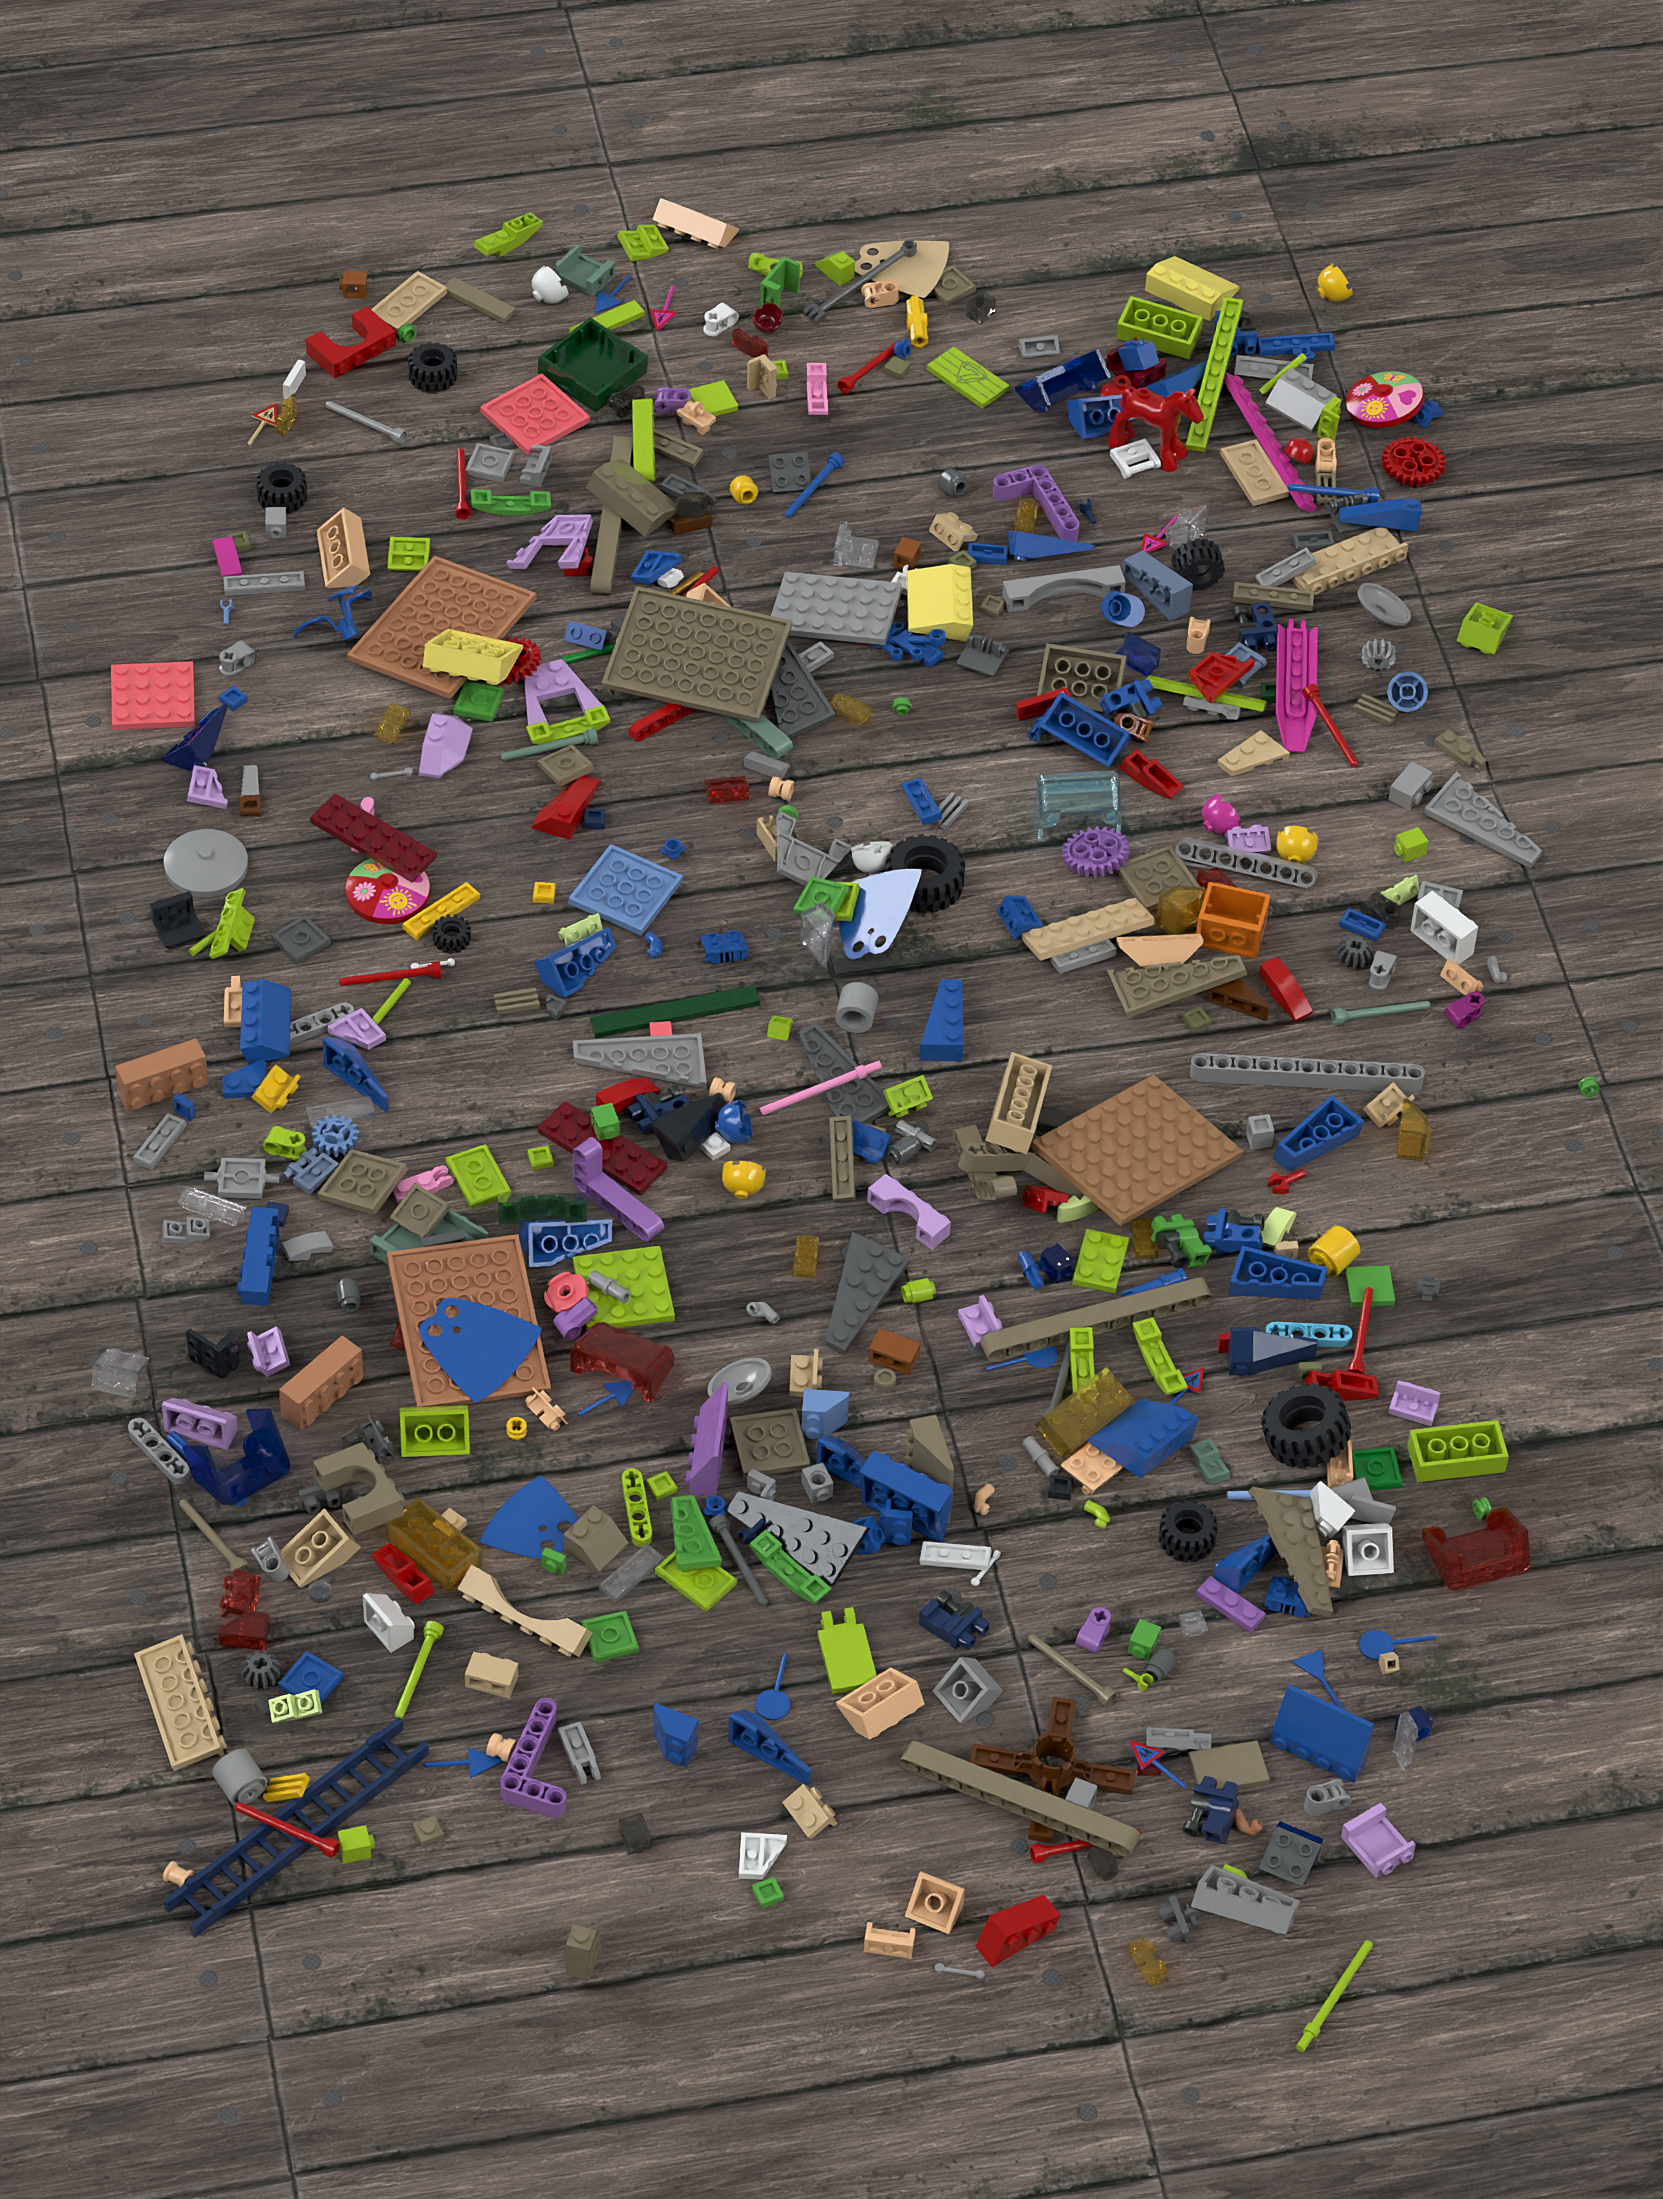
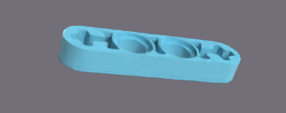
[1265,1322,1352,1347]

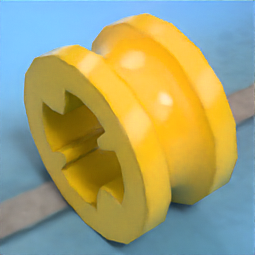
[506,1417,527,1440]

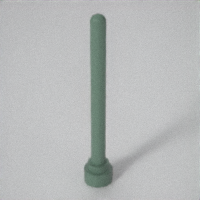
[501,728,598,761]
[1331,1001,1431,1026]

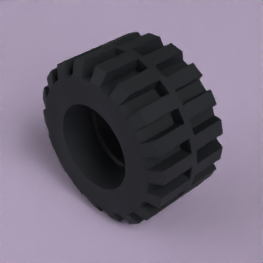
[408,342,457,393]
[257,462,307,514]
[1171,538,1225,591]
[1158,1500,1218,1562]

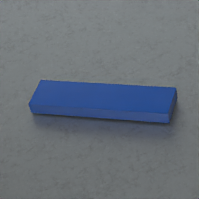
[1257,332,1335,356]

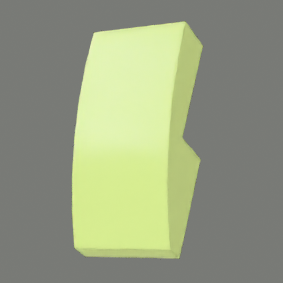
[1057,1195,1100,1222]
[1261,1207,1296,1248]
[269,1689,322,1723]

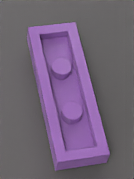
[1196,1576,1266,1633]

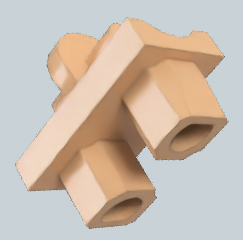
[677,400,716,435]

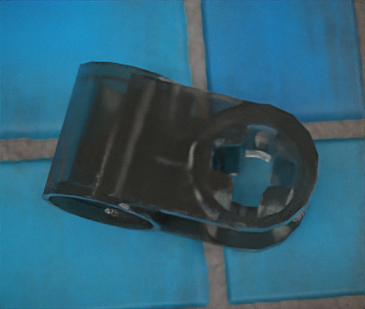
[607,385,645,418]
[1360,892,1400,929]

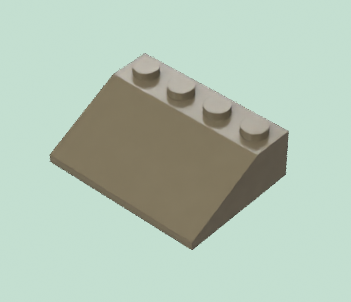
[586,459,681,537]
[1037,643,1127,715]
[904,1415,954,1523]

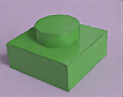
[541,1548,566,1576]
[752,1877,784,1909]

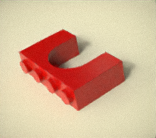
[306,306,396,379]

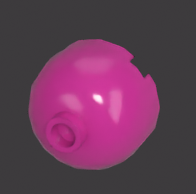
[1202,794,1242,835]

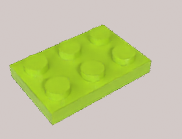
[1072,1229,1129,1294]

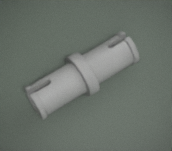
[895,1120,938,1152]
[588,1270,631,1304]
[1022,1436,1060,1479]

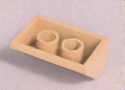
[836,1667,924,1740]

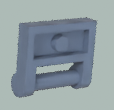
[1225,642,1267,688]

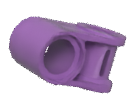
[654,387,691,414]
[1075,1607,1111,1654]

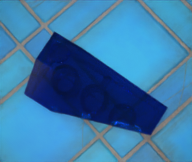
[161,703,228,771]

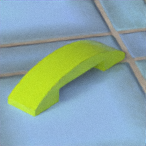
[526,705,610,744]
[1132,1317,1188,1395]
[1070,1327,1098,1413]

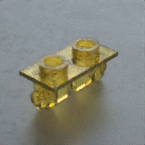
[1129,1935,1169,1986]

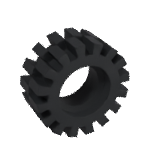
[433,914,471,954]

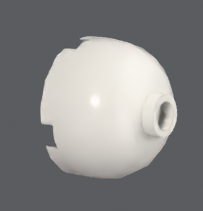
[532,265,569,304]
[851,841,893,876]

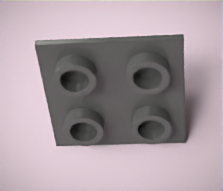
[768,452,811,493]
[1325,493,1372,533]
[956,633,1009,677]
[1258,1826,1321,1887]

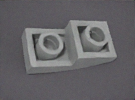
[162,1217,210,1243]
[281,1231,333,1261]

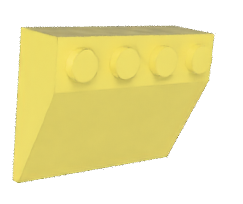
[1145,256,1240,321]
[906,564,973,642]
[423,629,523,685]

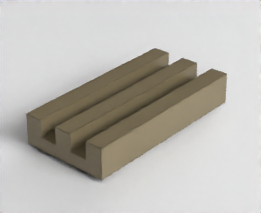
[1316,473,1337,506]
[1353,693,1399,726]
[494,988,540,1015]

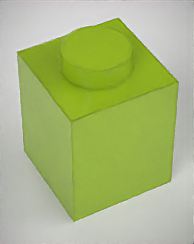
[1394,827,1429,862]
[338,1826,375,1864]

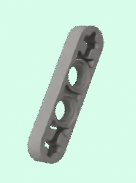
[290,1003,354,1045]
[128,1418,189,1484]

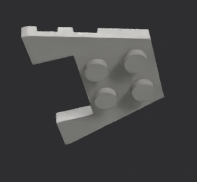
[776,811,852,886]

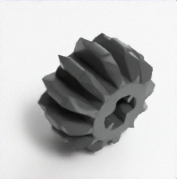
[1337,934,1373,970]
[241,1649,280,1690]

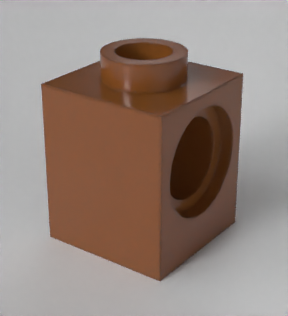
[339,271,367,299]
[893,537,921,571]

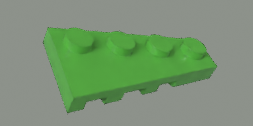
[671,1495,722,1571]

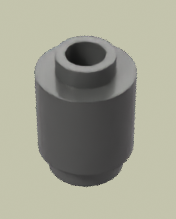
[888,1135,921,1165]
[336,1278,361,1313]
[1144,1648,1177,1683]

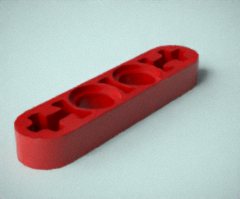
[628,703,696,742]

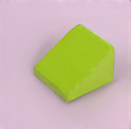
[767,1016,793,1041]

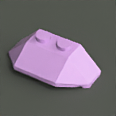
[419,713,473,778]

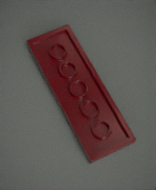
[310,793,437,883]
[538,1101,667,1196]

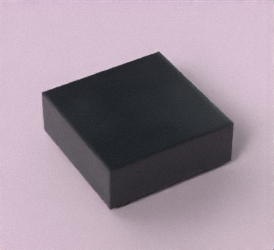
[1048,1475,1073,1501]

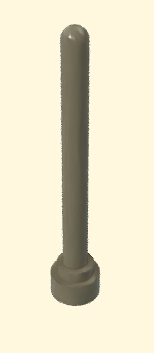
[179,1499,251,1578]
[1028,1634,1118,1708]

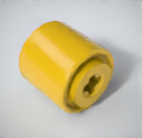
[1308,1225,1361,1278]

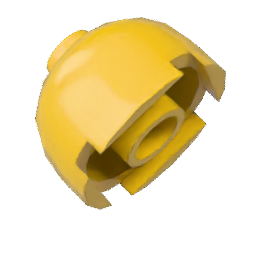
[1317,263,1353,303]
[1277,826,1319,864]
[722,1161,766,1199]

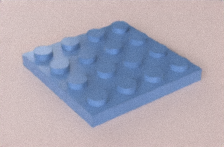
[568,844,683,936]

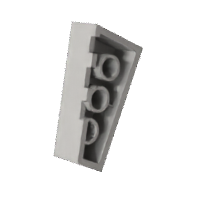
[1191,1865,1300,1935]

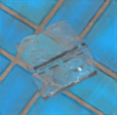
[833,521,879,571]
[91,1348,149,1398]

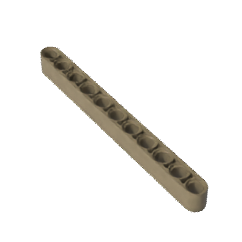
[591,435,633,595]
[980,1277,1213,1362]
[899,1741,1141,1857]

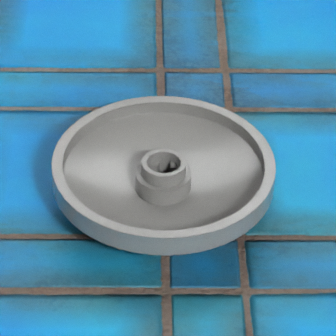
[164,829,248,897]

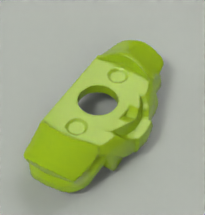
[748,252,803,277]

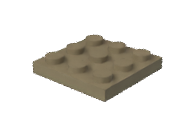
[1116,845,1201,912]
[318,1149,408,1215]
[729,1408,810,1478]

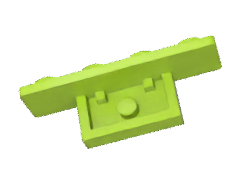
[209,888,255,959]

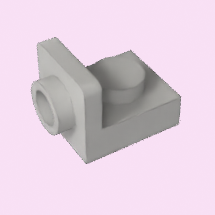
[747,1469,777,1501]

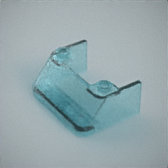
[1034,771,1122,841]

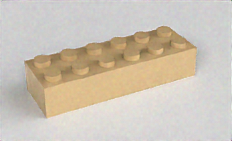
[985,1052,1052,1154]

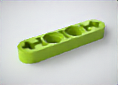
[622,1468,652,1547]

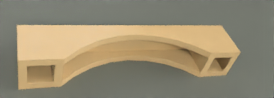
[458,1565,593,1657]

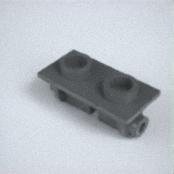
[359,1414,396,1461]

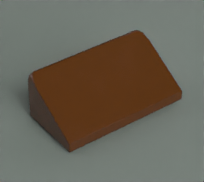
[669,511,713,535]

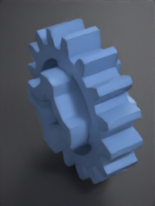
[312,1114,359,1157]

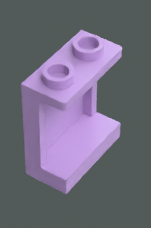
[1341,1803,1416,1878]

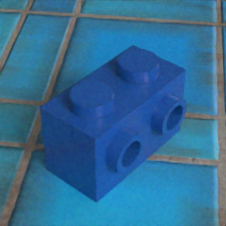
[1118,339,1160,371]

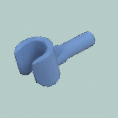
[220,599,234,625]

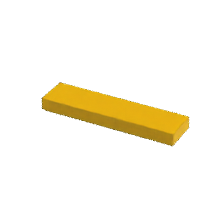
[402,882,480,940]

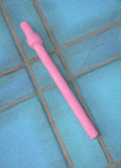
[759,1060,882,1116]

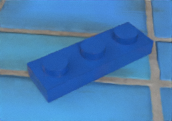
[901,777,942,825]

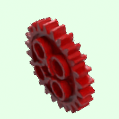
[1381,436,1446,487]
[486,637,542,686]

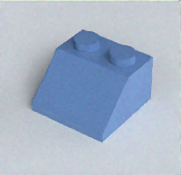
[801,1389,849,1439]

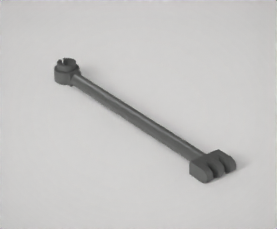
[803,240,917,324]

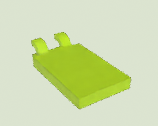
[818,1607,877,1694]

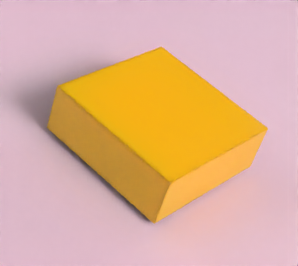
[533,882,556,904]

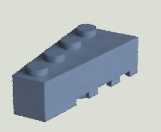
[1122,550,1193,622]

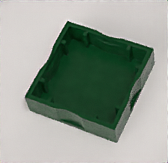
[538,317,648,413]

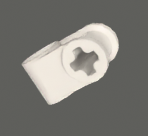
[703,303,739,337]

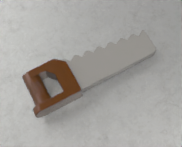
[239,765,262,817]

